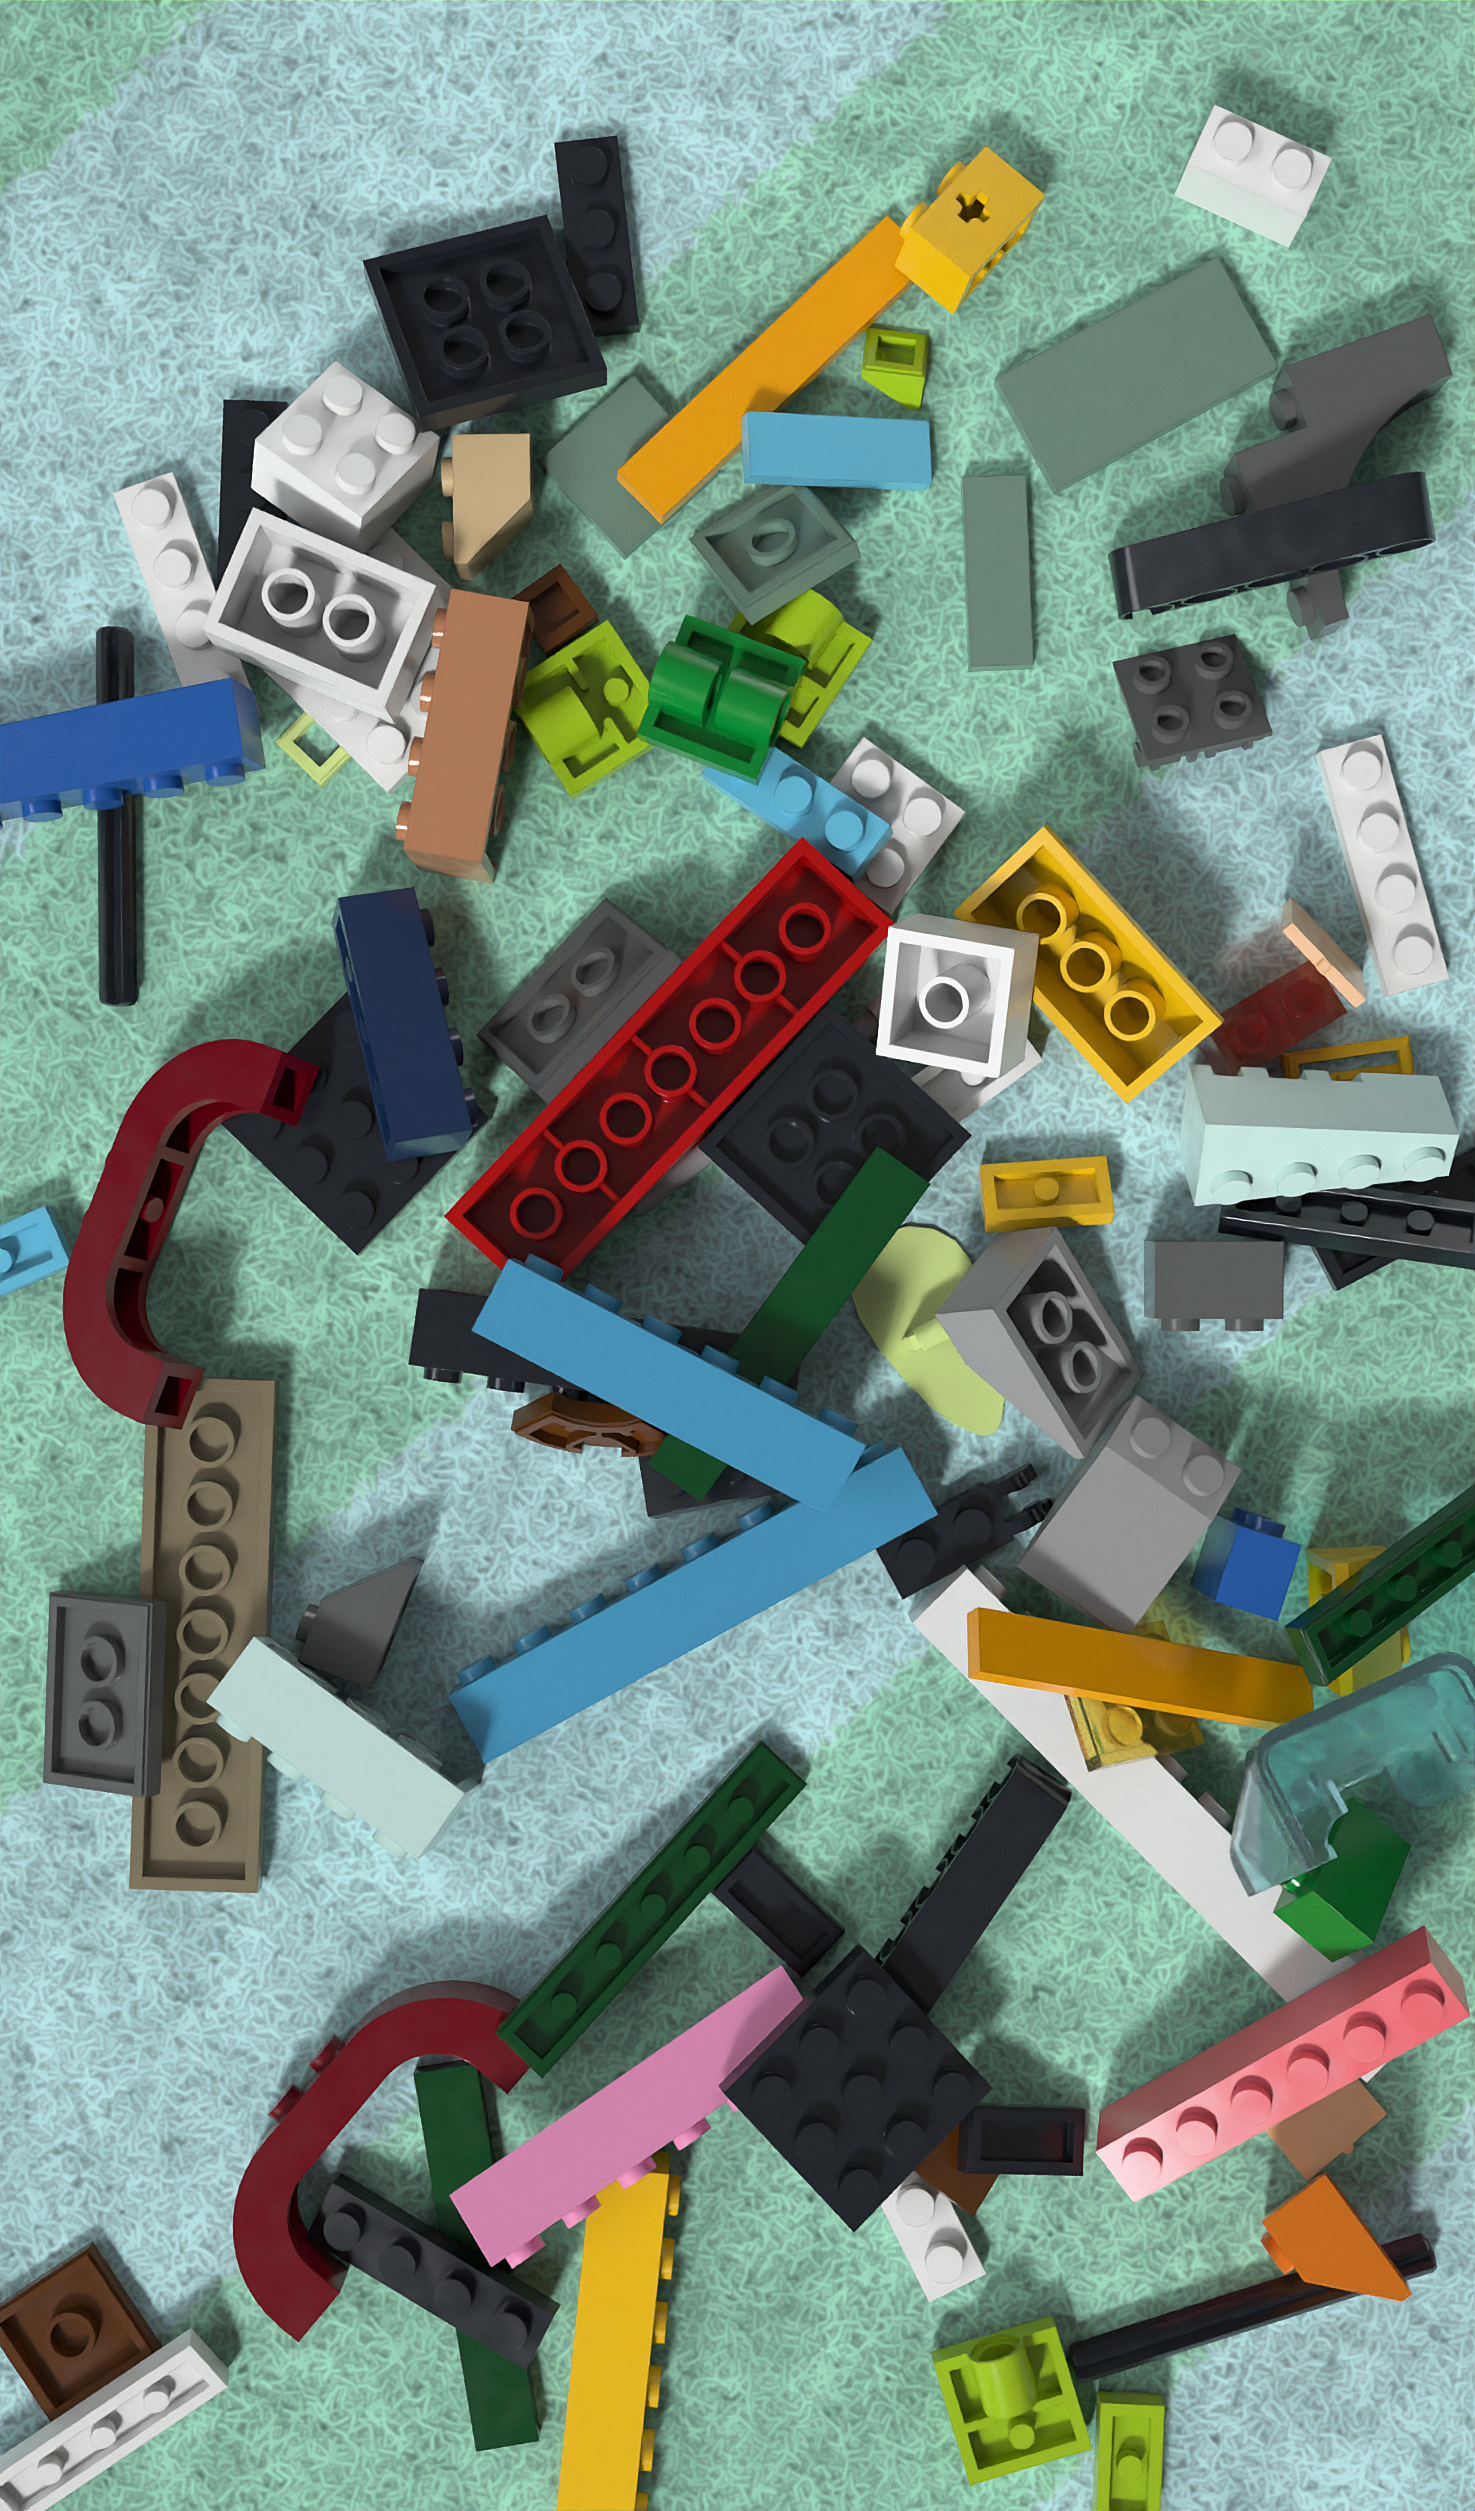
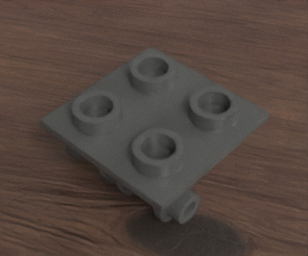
[1112,634,1273,771]

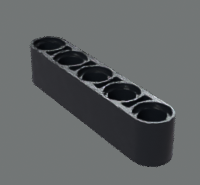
[1108,471,1436,620]
[874,1753,1072,2016]

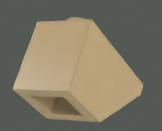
[441,433,535,580]

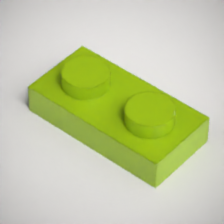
[1092,2391,1165,2511]

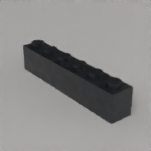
[408,1287,801,1401]

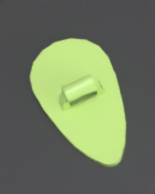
[852,1226,1005,1436]

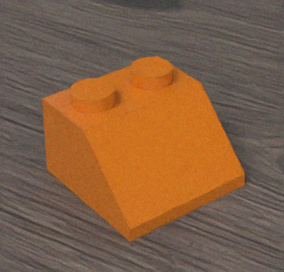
[1260,2170,1412,2302]

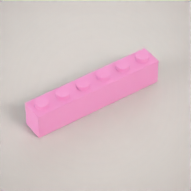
[449,1965,803,2268]

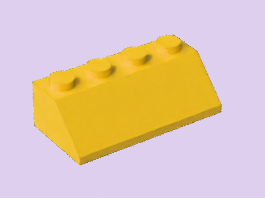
[953,824,1225,1104]

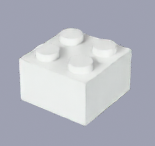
[251,361,440,554]
[876,913,1040,1079]

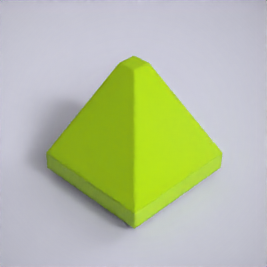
[861,328,929,411]

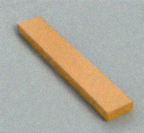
[617,215,915,525]
[967,1607,1316,1735]

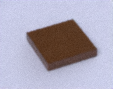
[0,2241,163,2422]

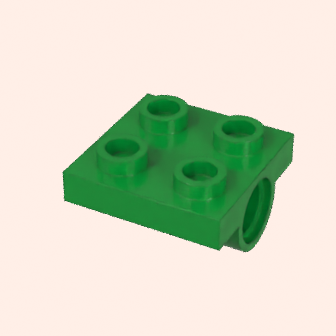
[637,614,807,786]

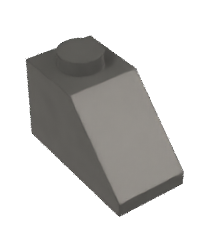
[295,1557,424,1689]

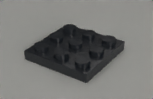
[363,214,607,433]
[221,992,492,1256]
[698,1004,972,1246]
[718,1943,992,2232]

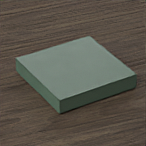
[539,376,718,560]
[689,485,861,625]

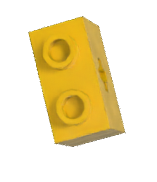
[894,146,1045,314]

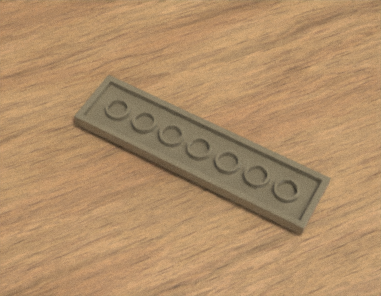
[129,1377,280,1893]

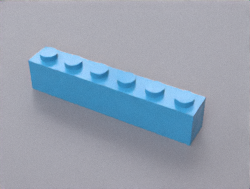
[471,1253,866,1517]

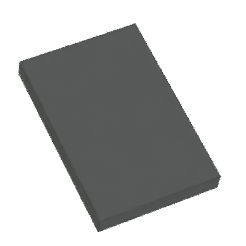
[476,898,683,1105]
[43,1590,167,1798]

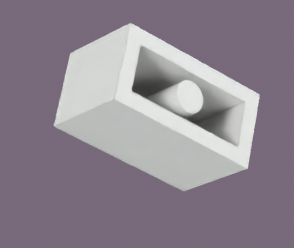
[1175,105,1332,248]

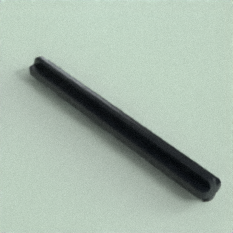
[96,626,137,1007]
[1069,2233,1437,2383]

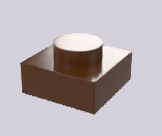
[511,563,599,658]

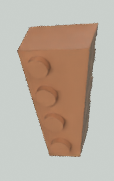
[396,588,535,884]

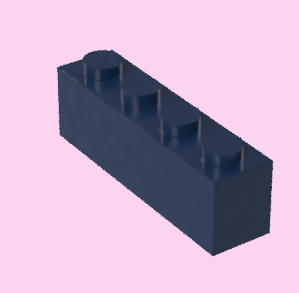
[331,887,478,1162]

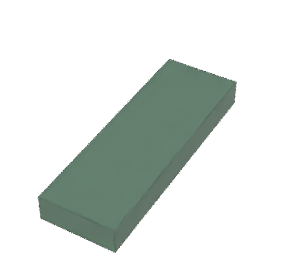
[961,474,1034,672]

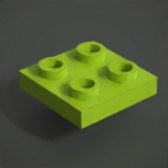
[726,589,872,751]
[512,620,656,801]
[931,2315,1092,2486]

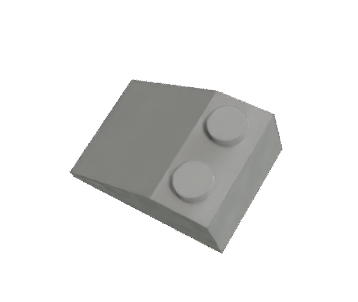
[935,1226,1143,1459]
[1016,1395,1242,1634]

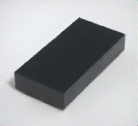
[711,1843,846,1978]
[957,2103,1085,2176]

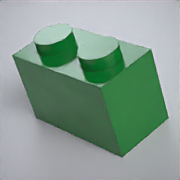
[1273,1796,1411,1963]

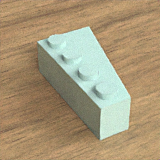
[1179,1064,1459,1206]
[206,1636,480,1860]

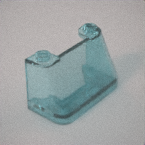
[1229,1651,1475,1897]

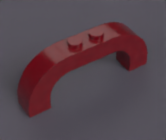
[63,1039,320,1430]
[233,1980,530,2342]

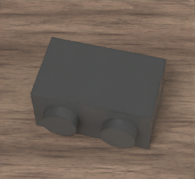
[1144,1241,1284,1331]

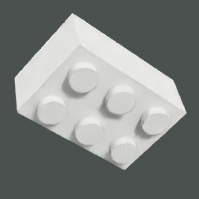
[201,507,445,725]

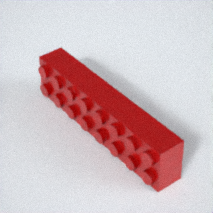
[444,836,895,1283]

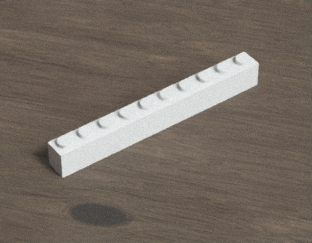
[908,1564,1386,2083]

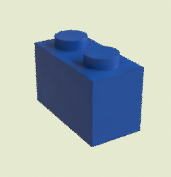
[1190,1507,1302,1621]

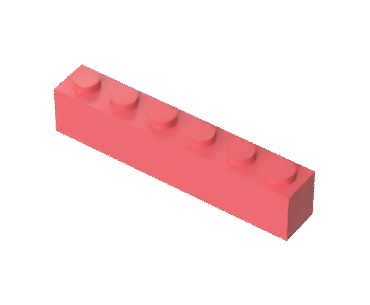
[1096,1925,1470,2203]

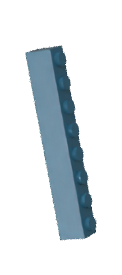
[448,1439,938,1764]

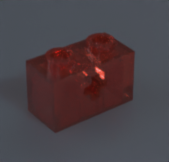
[1197,960,1347,1076]

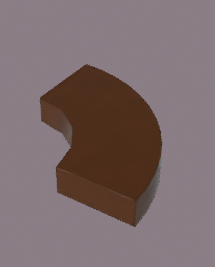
[511,1391,669,1457]

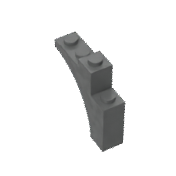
[1220,314,1453,641]

